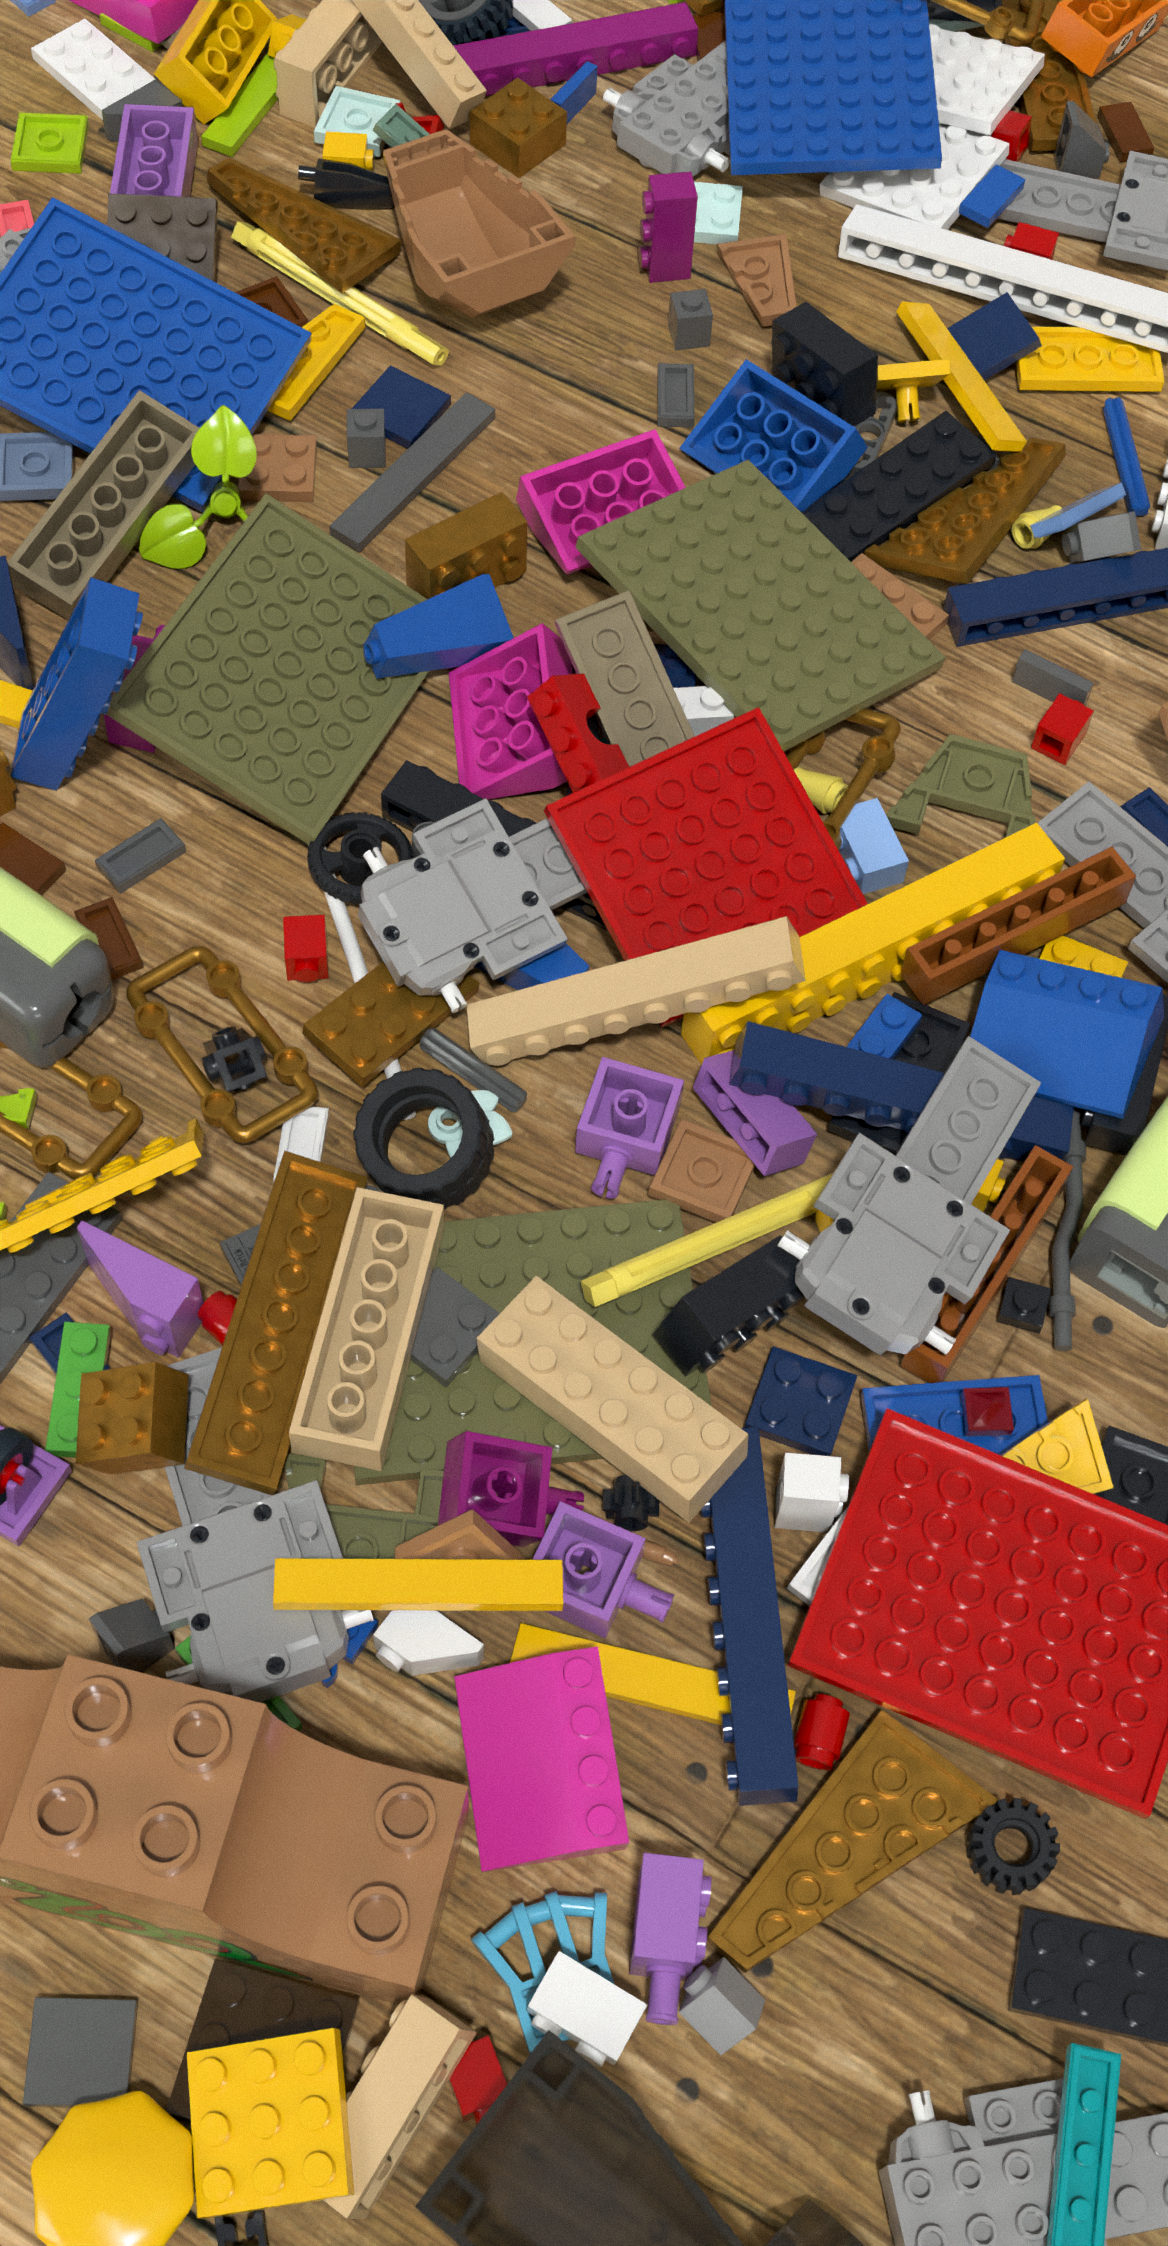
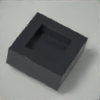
[997,1277,1051,1334]

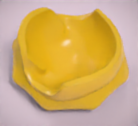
[30,2091,194,2246]

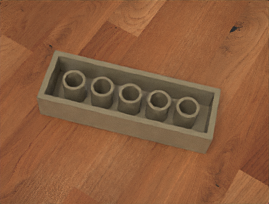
[7,390,199,620]

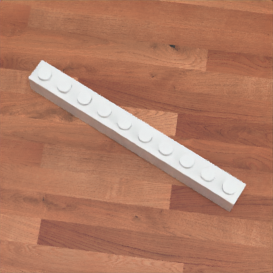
[838,204,1168,353]

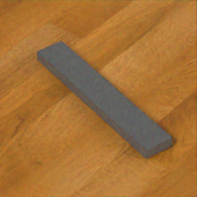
[329,392,495,552]

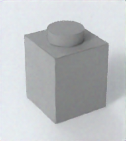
[679,1957,765,2055]

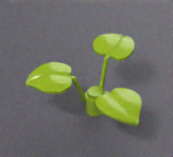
[139,405,257,569]

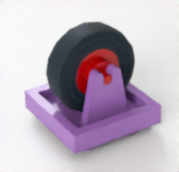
[0,1425,72,1547]

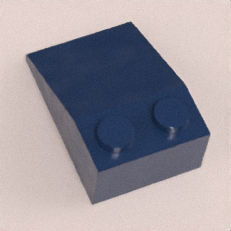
[0,556,34,690]

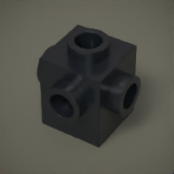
[201,1026,267,1092]

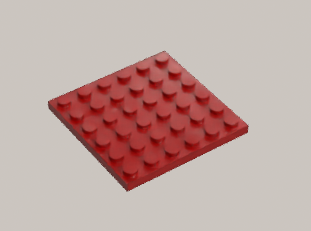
[544,707,868,1028]

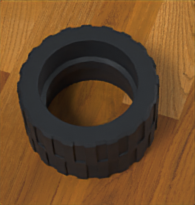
[353,1068,495,1209]

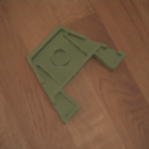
[886,734,1035,838]
[284,1454,444,1559]

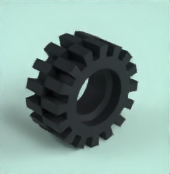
[966,1798,1060,1895]

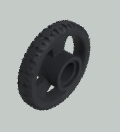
[307,812,413,904]

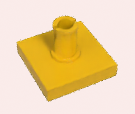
[877,359,950,423]

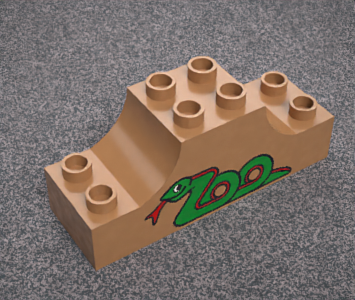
[0,1654,469,2005]

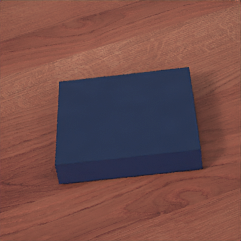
[947,292,1042,380]
[352,365,451,449]

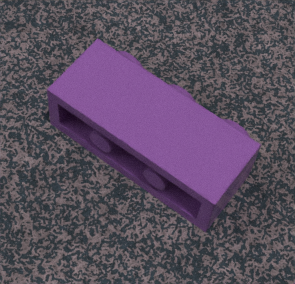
[693,1050,817,1176]

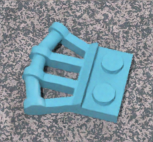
[470,1891,615,2054]

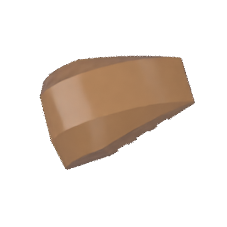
[383,129,576,318]

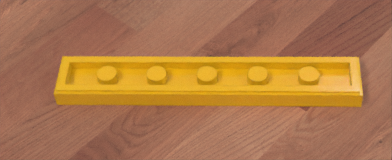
[896,301,1027,452]
[273,1558,563,1611]
[510,1623,796,1725]

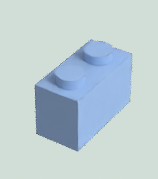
[839,798,909,894]

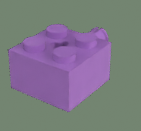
[575,1057,684,1199]
[532,1502,675,1638]
[629,1853,711,2025]

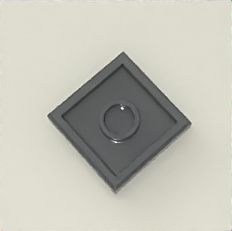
[23,1997,138,2108]

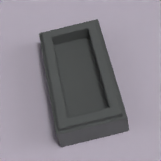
[657,363,695,428]
[1012,649,1094,706]
[95,818,186,894]

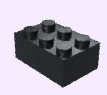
[771,302,878,427]
[653,1235,805,1377]

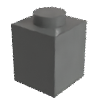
[668,289,713,351]
[347,409,386,468]

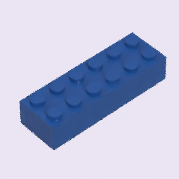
[10,577,143,791]

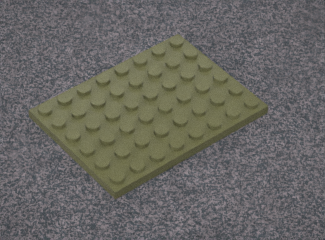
[575,460,946,751]
[106,493,430,845]
[354,1200,712,1486]

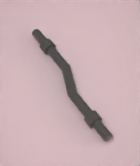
[1049,1110,1086,1351]

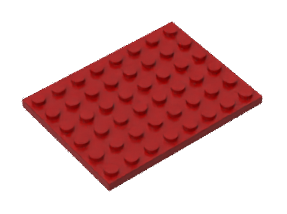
[787,1408,1168,1819]

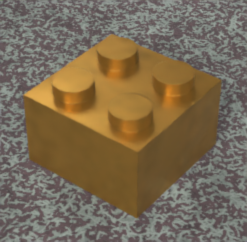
[470,77,567,178]
[75,1362,189,1475]

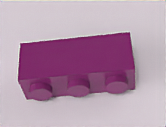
[638,171,698,283]

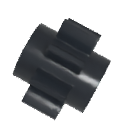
[603,1475,660,1531]

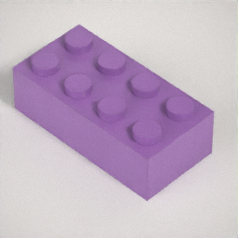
[110,104,198,197]

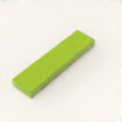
[201,53,278,157]

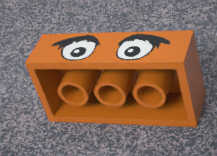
[1041,0,1168,78]

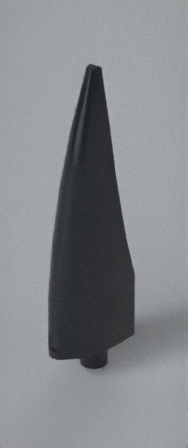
[298,158,395,209]

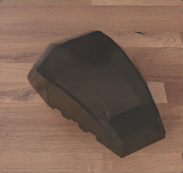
[415,2030,744,2246]

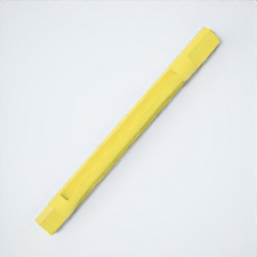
[231,221,449,366]
[581,1172,834,1307]

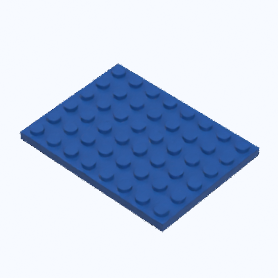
[724,0,942,175]
[0,197,312,512]

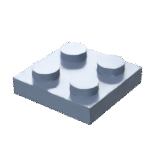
[0,432,74,501]

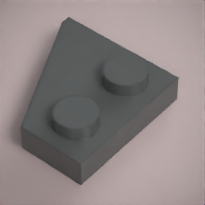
[411,1267,500,1387]

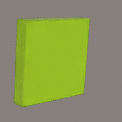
[10,113,89,174]

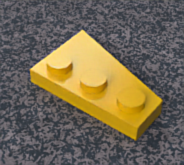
[1001,1398,1114,1494]

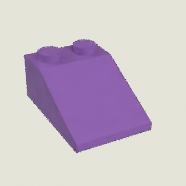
[77,1220,204,1358]

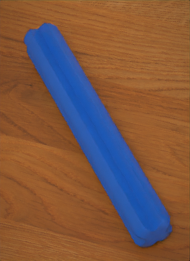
[1103,397,1150,517]

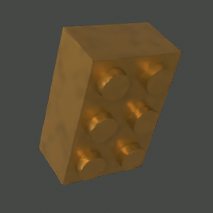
[405,492,527,599]

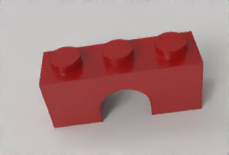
[527,673,629,793]

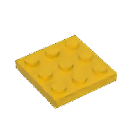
[187,2028,355,2219]

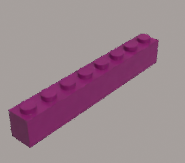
[454,2,698,96]

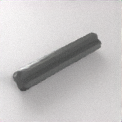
[420,1028,527,1112]

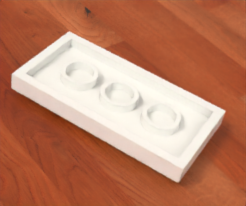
[31,19,155,120]

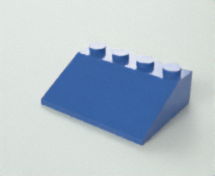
[679,359,868,513]
[970,950,1164,1119]

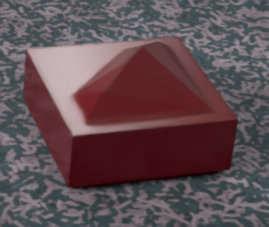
[961,1387,1014,1436]

